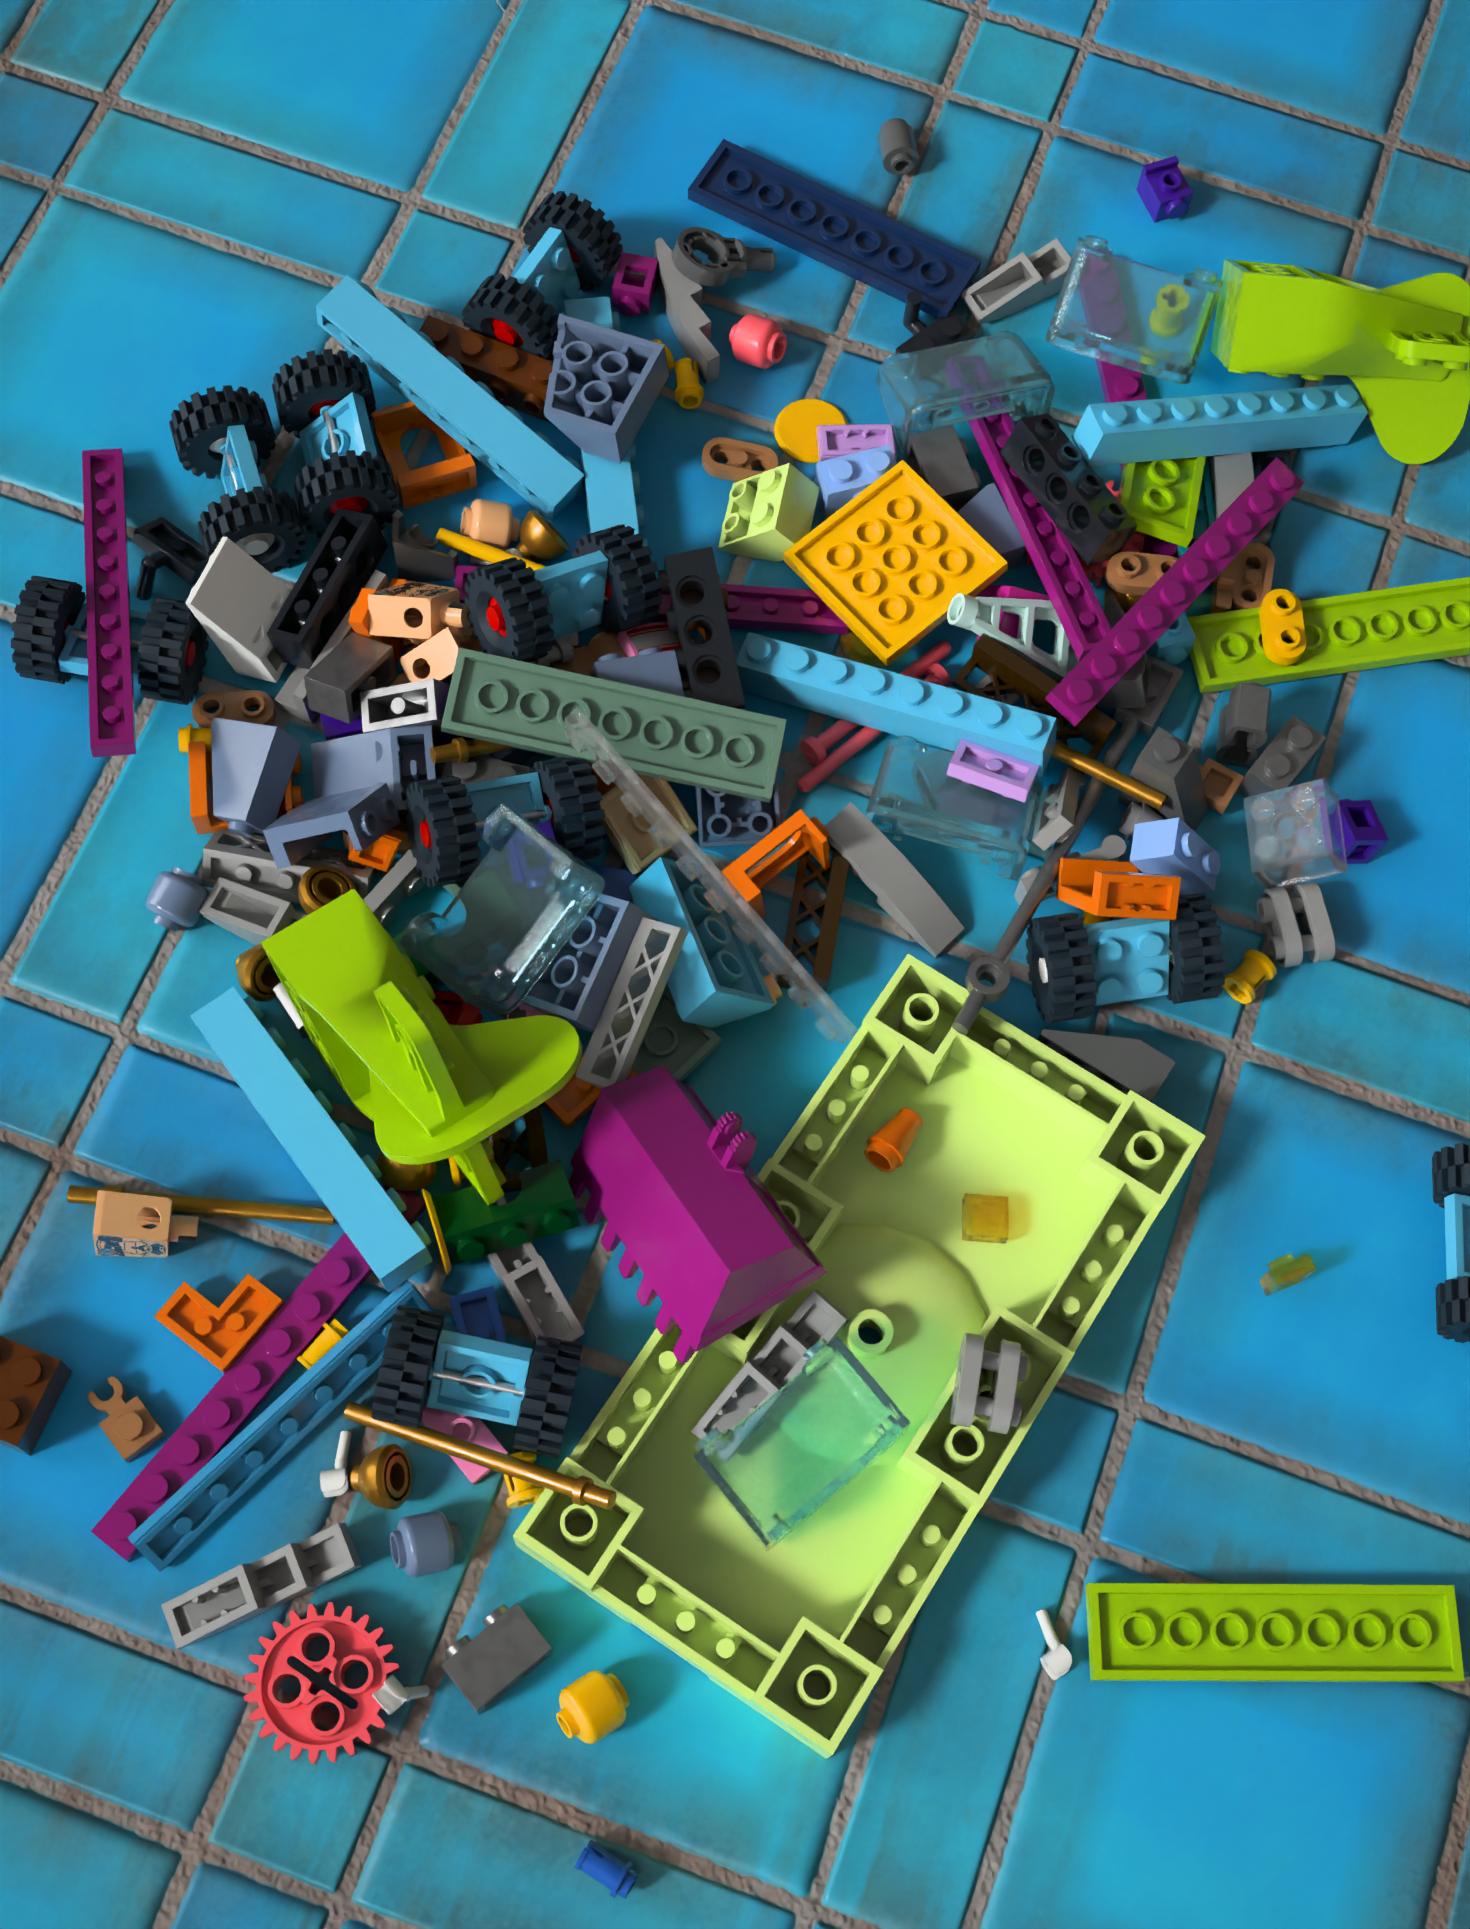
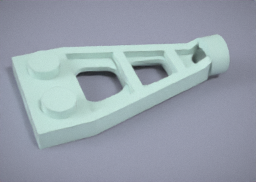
[947,593,1080,683]

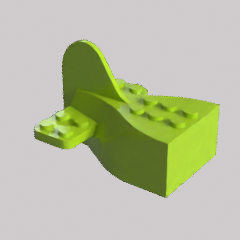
[1210,259,1470,464]
[260,888,582,1206]

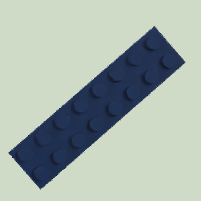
[688,139,981,318]

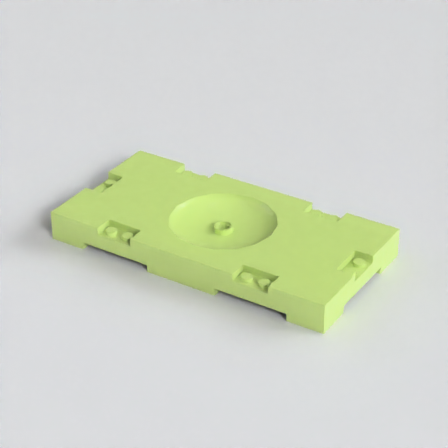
[513,954,1206,1759]

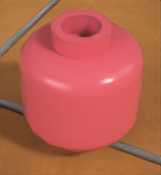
[729,314,787,369]

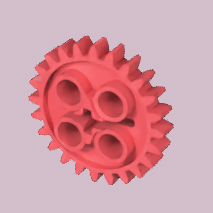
[244,1602,401,1765]

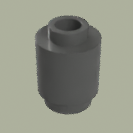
[878,118,919,175]

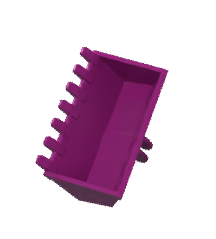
[569,1066,828,1363]

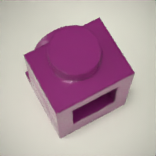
[612,252,658,317]

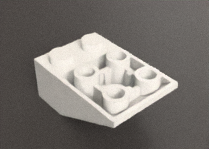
[185,537,291,683]

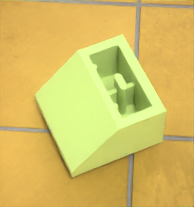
[718,463,820,562]

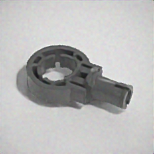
[672,227,776,287]

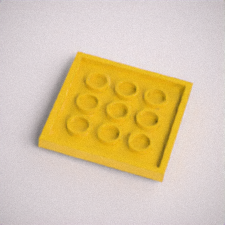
[783,460,1008,666]

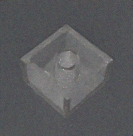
[1243,778,1348,889]

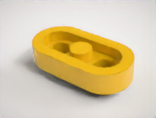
[1259,589,1307,666]

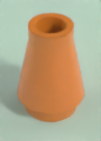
[864,1108,923,1172]

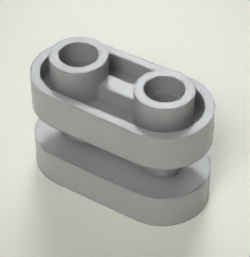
[1257,882,1335,968]
[950,1332,1028,1434]

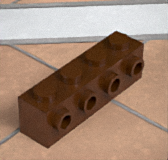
[419,315,553,424]

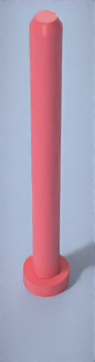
[800,641,951,765]
[797,663,952,793]

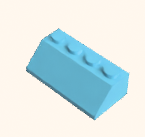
[629,856,774,1028]

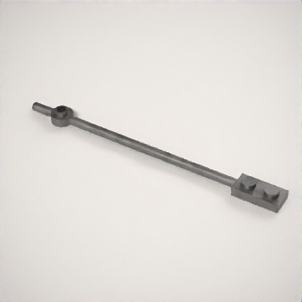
[952,654,1184,1034]

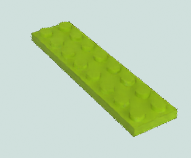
[1187,577,1470,694]
[1085,1583,1465,1683]

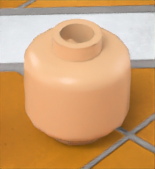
[460,499,520,551]

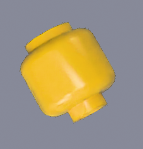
[556,1670,630,1744]

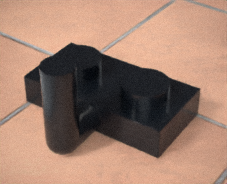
[895,292,976,382]
[132,517,208,600]

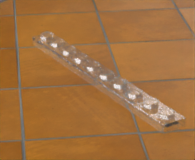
[564,707,858,1044]

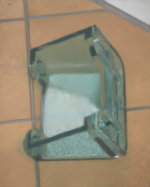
[1045,235,1224,384]
[876,331,1055,455]
[865,736,1044,881]
[398,803,605,1015]
[693,1336,911,1552]

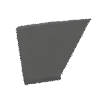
[392,510,459,582]

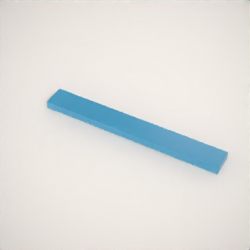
[127,1280,436,1572]

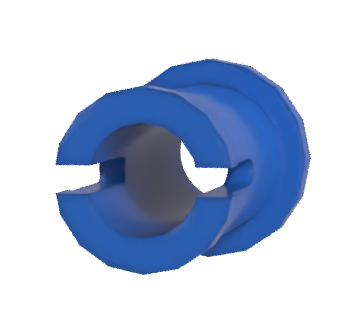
[575,1840,640,1899]

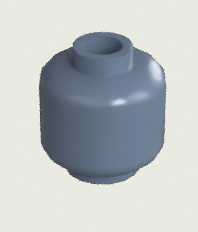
[145,866,209,932]
[390,1511,462,1577]

